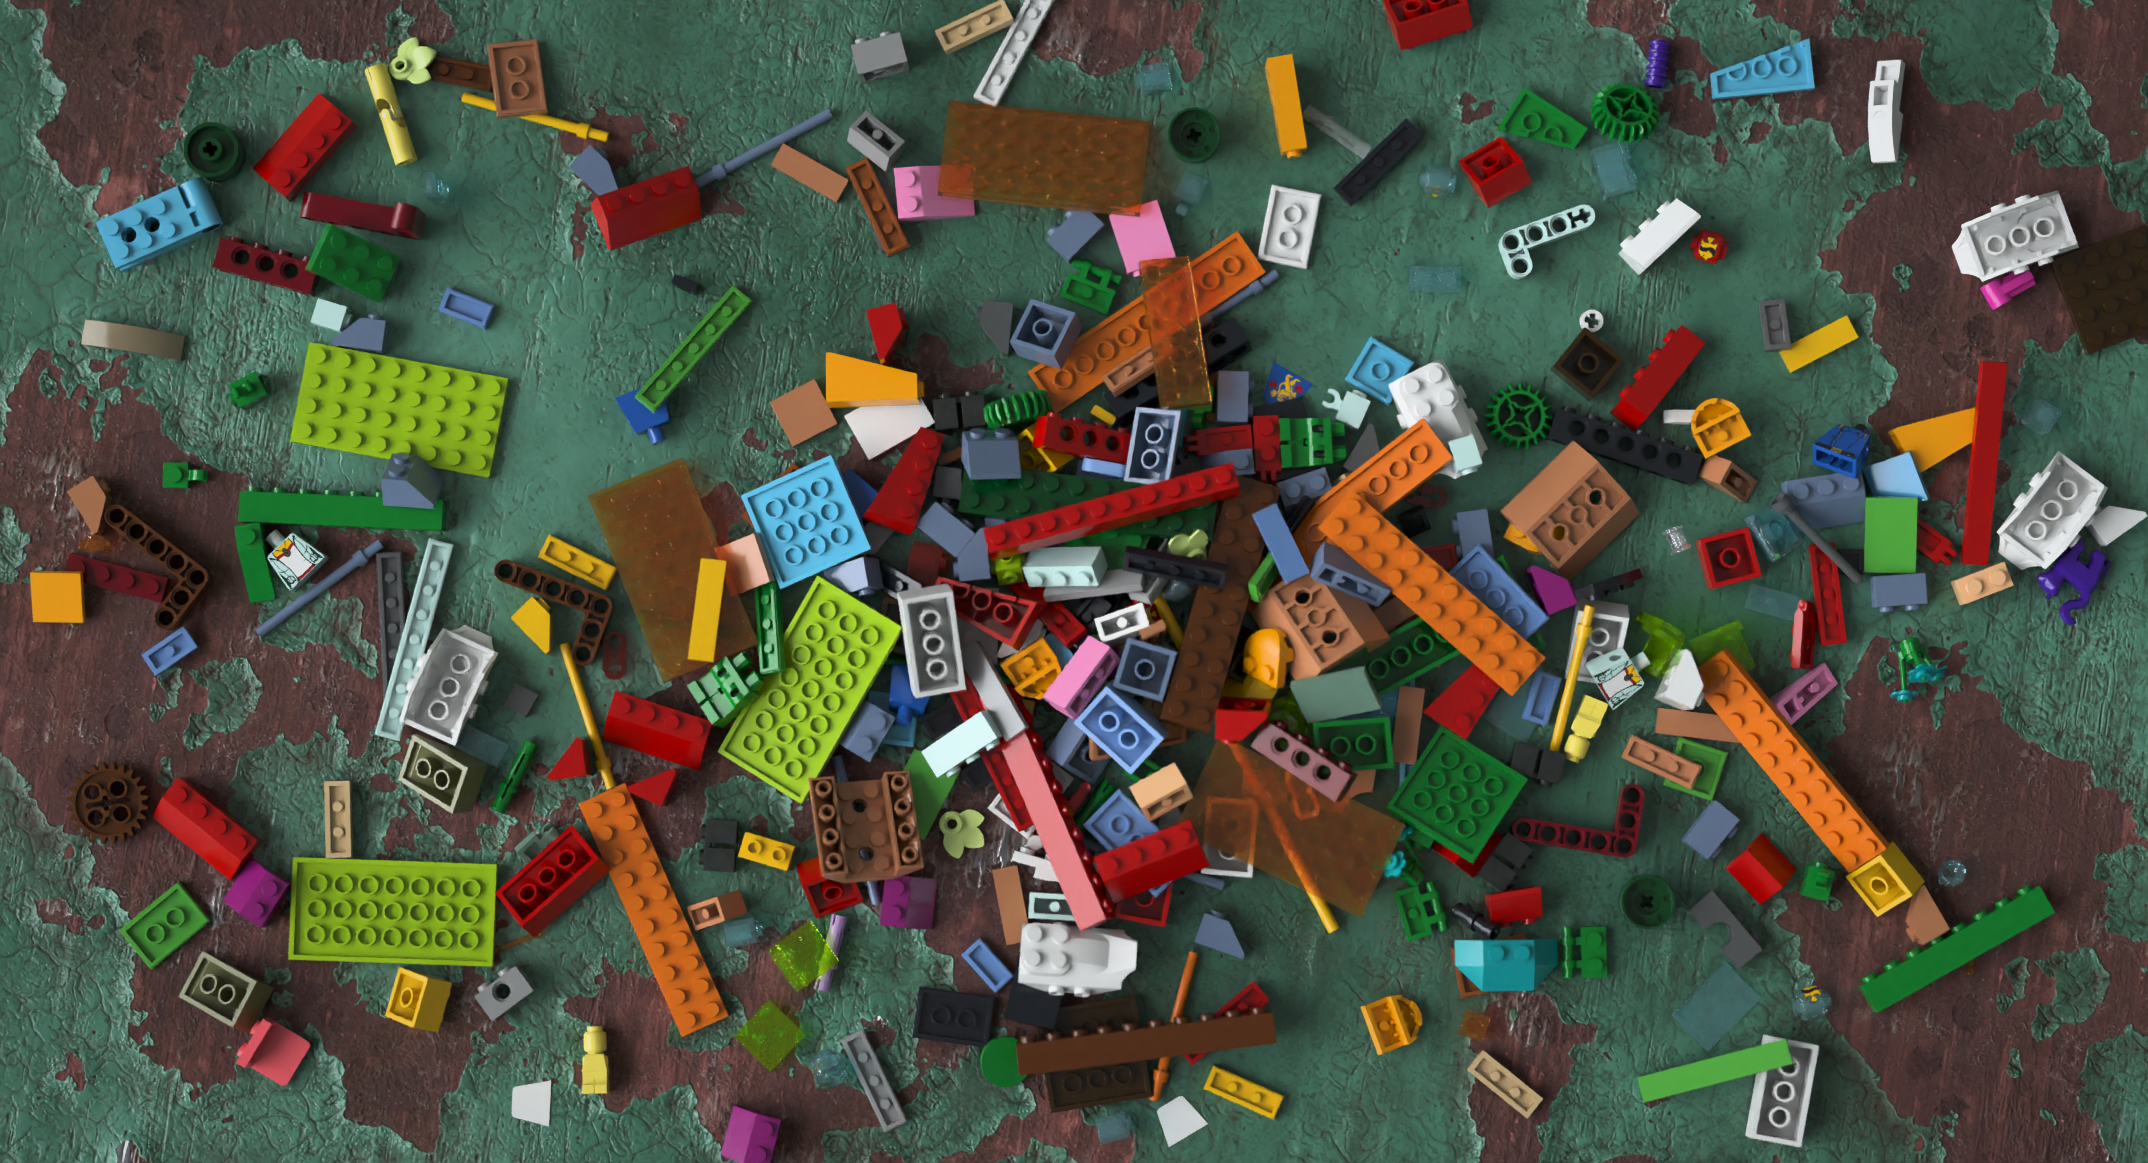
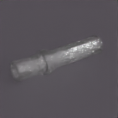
[1302,104,1372,159]

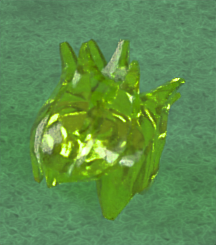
[1264,688,1309,743]

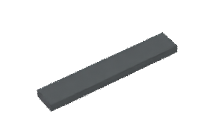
[376,552,406,699]

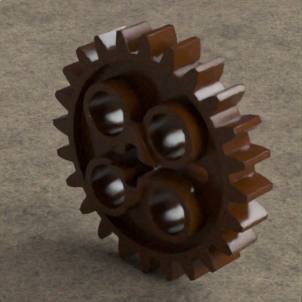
[66,762,151,844]

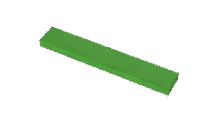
[635,285,753,414]
[1637,1039,1794,1103]

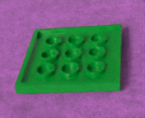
[1386,725,1528,864]

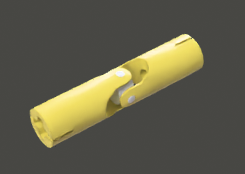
[365,63,418,166]

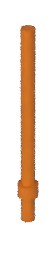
[1149,951,1199,1102]

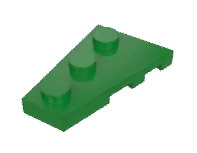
[1496,87,1588,150]

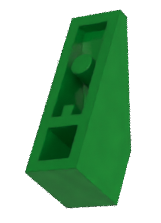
[234,522,277,603]

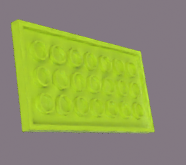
[290,342,510,479]
[718,576,902,804]
[288,857,498,967]

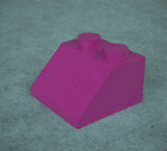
[1524,565,1577,615]
[223,857,292,928]
[880,875,937,930]
[721,1105,783,1163]

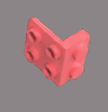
[236,1017,311,1086]

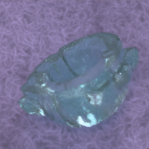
[1938,859,1967,887]

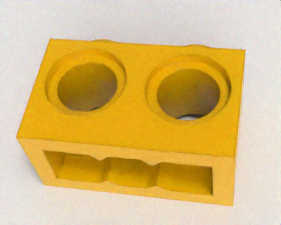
[738,832,796,871]

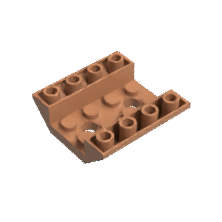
[1500,441,1640,582]
[1250,563,1390,680]
[808,770,924,883]

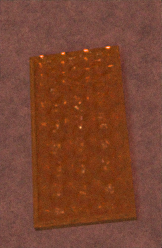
[938,100,1150,217]
[588,458,758,683]
[1178,740,1405,918]

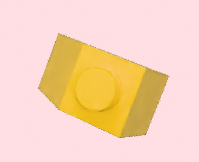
[510,596,553,655]

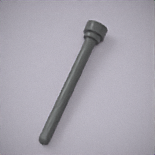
[1770,492,1863,584]

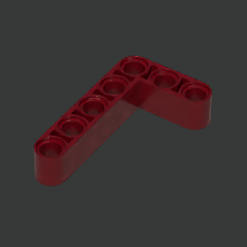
[300,192,426,240]
[1510,784,1645,857]

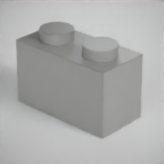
[847,111,905,172]

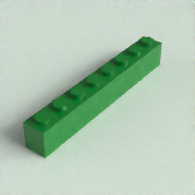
[238,487,447,532]
[1857,884,2055,1013]

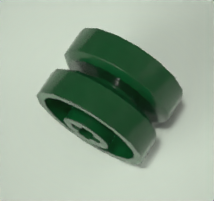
[183,122,246,182]

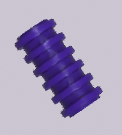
[1644,40,1672,88]

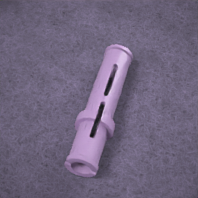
[814,914,848,992]

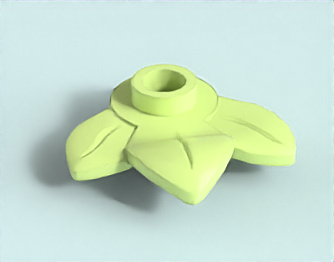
[389,37,437,84]
[1168,529,1208,560]
[939,810,984,859]

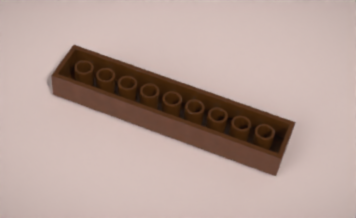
[1158,475,1281,735]
[1016,1006,1277,1076]

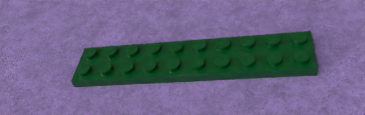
[958,469,1218,544]

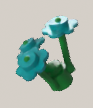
[1890,637,1948,703]
[1371,822,1425,886]

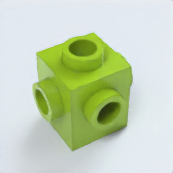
[989,554,1026,586]

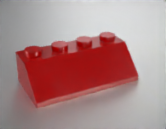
[252,93,358,202]
[590,165,702,251]
[602,691,714,771]
[152,777,263,881]
[1094,818,1210,903]
[495,825,611,937]

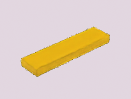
[688,558,727,663]

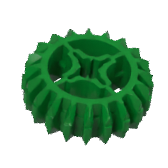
[1591,81,1660,145]
[1484,382,1553,451]
[983,390,1052,430]

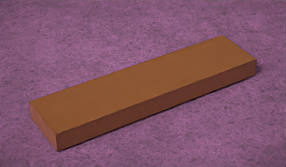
[845,157,911,258]

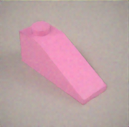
[1770,663,1838,725]

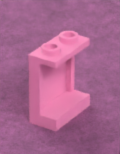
[1109,200,1176,278]

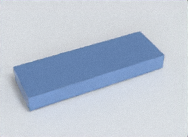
[1252,503,1310,584]

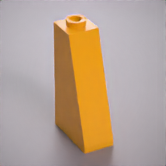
[1265,54,1307,159]
[826,352,925,408]
[1888,407,1975,473]

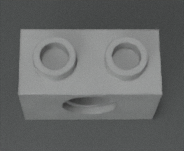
[474,965,537,1021]

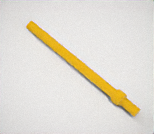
[462,92,610,142]
[1549,604,1595,752]
[559,642,616,790]

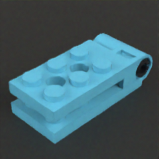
[95,177,223,272]

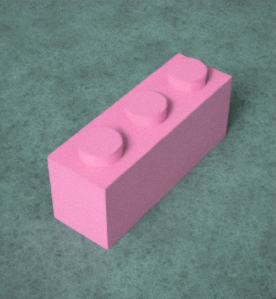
[1043,636,1121,720]

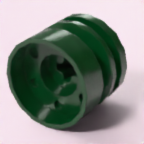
[1168,107,1221,164]
[1619,874,1675,929]

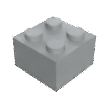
[850,30,910,83]

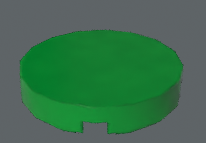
[980,1036,1027,1087]

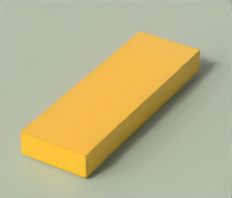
[1778,315,1859,373]
[538,534,618,591]
[1203,1065,1284,1120]

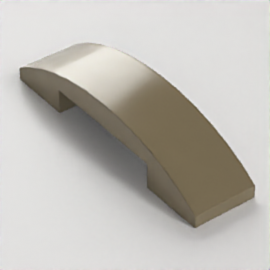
[81,320,186,361]

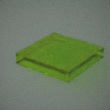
[733,999,806,1072]

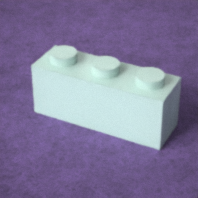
[1022,546,1108,587]
[921,709,1003,778]
[1028,892,1105,923]

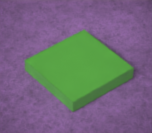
[1663,737,1728,801]

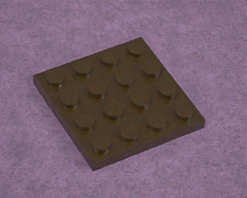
[2049,225,2148,356]
[1037,995,1152,1113]

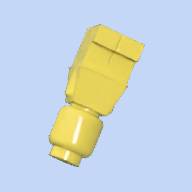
[1564,695,1609,763]
[582,1026,610,1094]

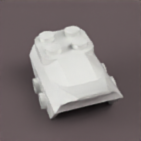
[1952,190,2079,282]
[1388,358,1488,479]
[1997,451,2108,570]
[400,625,499,746]
[1018,922,1137,997]

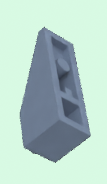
[569,145,620,196]
[1311,542,1391,607]

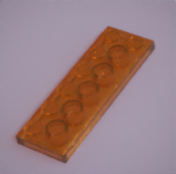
[1139,256,1212,410]

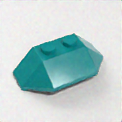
[1454,938,1558,992]

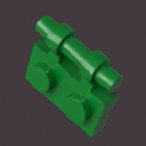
[1060,257,1122,316]
[1393,880,1449,942]
[1560,926,1608,979]

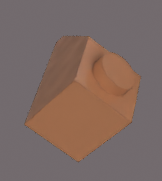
[1697,455,1757,504]
[67,475,112,536]
[1905,885,1950,945]
[686,889,747,931]

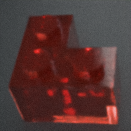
[907,540,949,587]

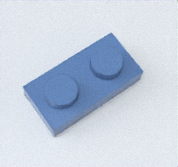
[141,626,200,676]

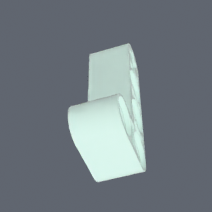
[1498,205,1595,280]

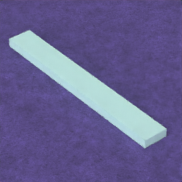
[375,538,454,741]

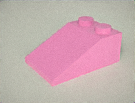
[894,165,975,223]

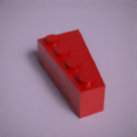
[1610,324,1706,432]
[862,427,945,535]
[934,576,1044,651]
[1422,663,1500,740]

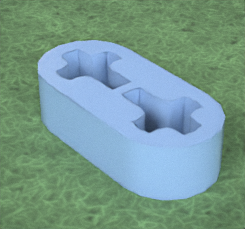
[1081,458,1126,479]

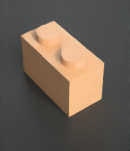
[1951,562,2013,605]
[1129,763,1194,822]

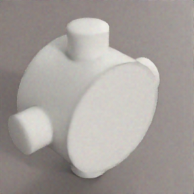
[1024,833,1043,853]

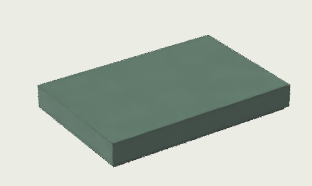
[1290,666,1381,724]

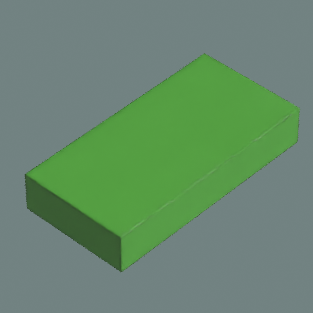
[1248,552,1280,602]

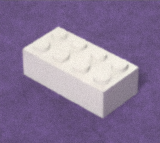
[897,584,966,698]
[1745,1034,1819,1147]

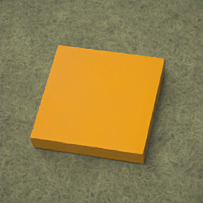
[30,571,86,623]

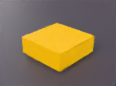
[1090,405,1117,428]

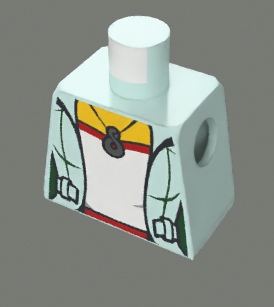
[266,530,330,592]
[1584,648,1651,710]

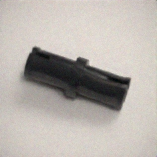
[1451,902,1500,940]

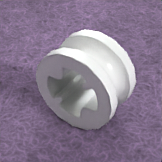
[1580,310,1603,333]

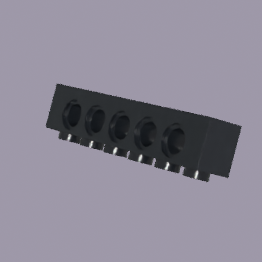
[1103,317,1252,428]
[1546,406,1703,486]

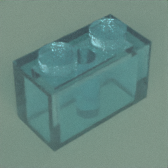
[1589,141,1638,201]

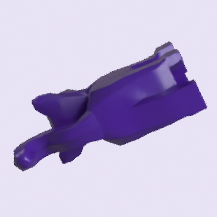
[2037,538,2112,625]

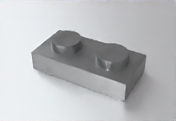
[1758,299,1791,353]

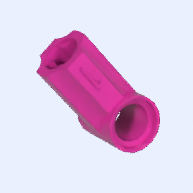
[1980,270,2035,310]

